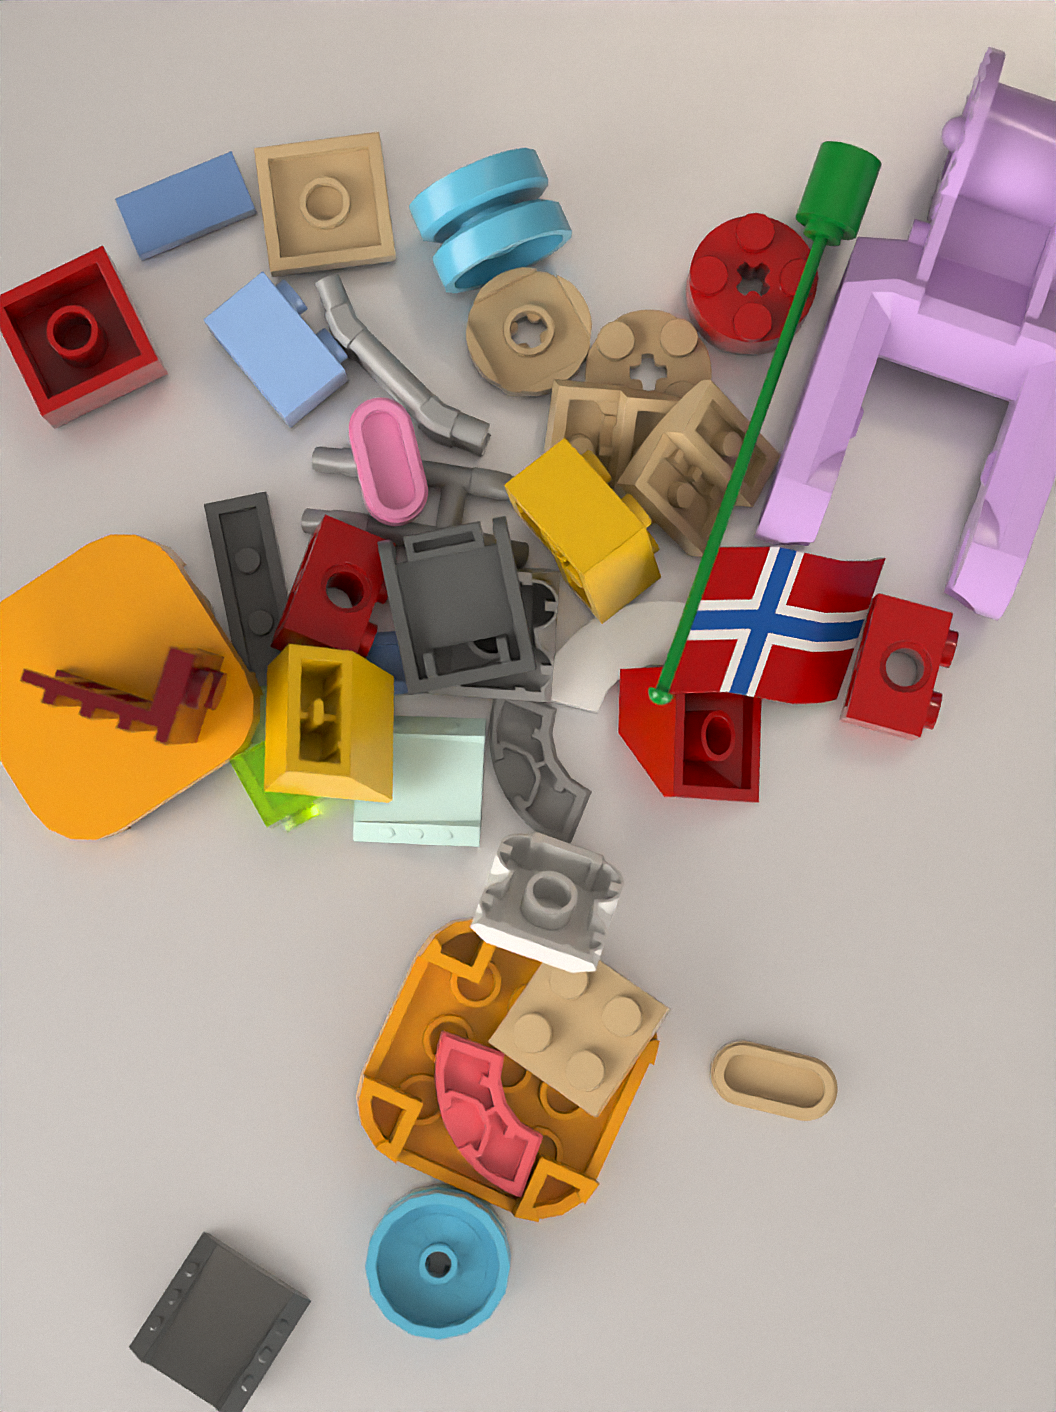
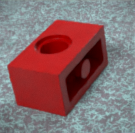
[270,514,396,658]
[839,593,959,741]

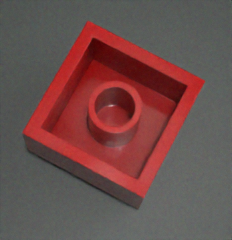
[0,245,168,429]

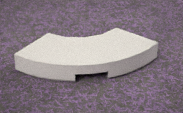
[551,601,685,713]

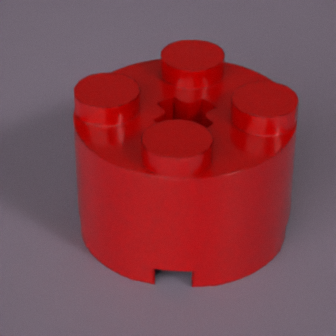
[686,212,819,355]

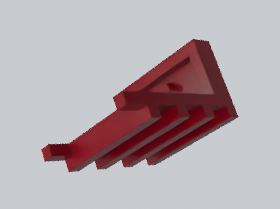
[20,646,227,745]

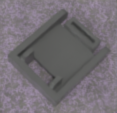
[378,516,537,695]

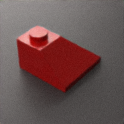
[618,667,762,803]

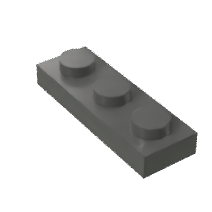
[204,491,289,689]

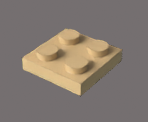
[254,132,397,277]
[489,959,671,1117]

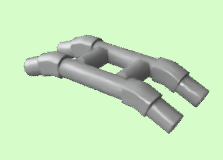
[315,274,491,457]
[301,446,529,567]

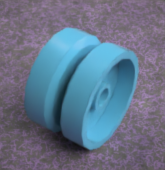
[409,148,572,293]
[365,1184,511,1340]

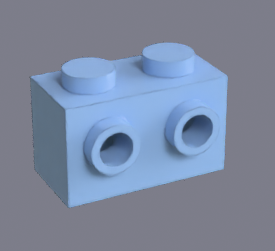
[204,271,348,428]

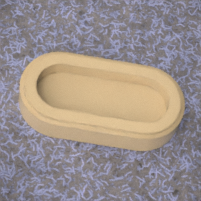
[710,1040,838,1121]

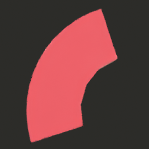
[434,1030,543,1198]

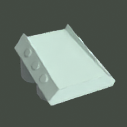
[353,716,486,847]

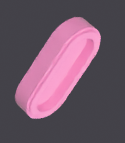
[348,397,428,526]

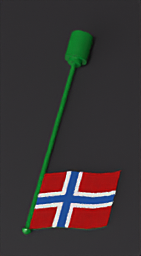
[648,141,886,705]

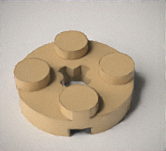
[466,267,592,397]
[585,310,712,398]

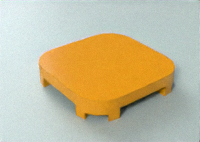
[0,534,264,840]
[356,917,660,1222]

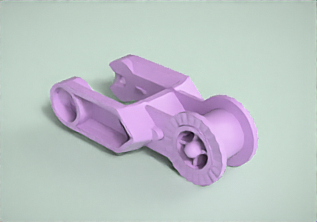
[754,47,1056,621]

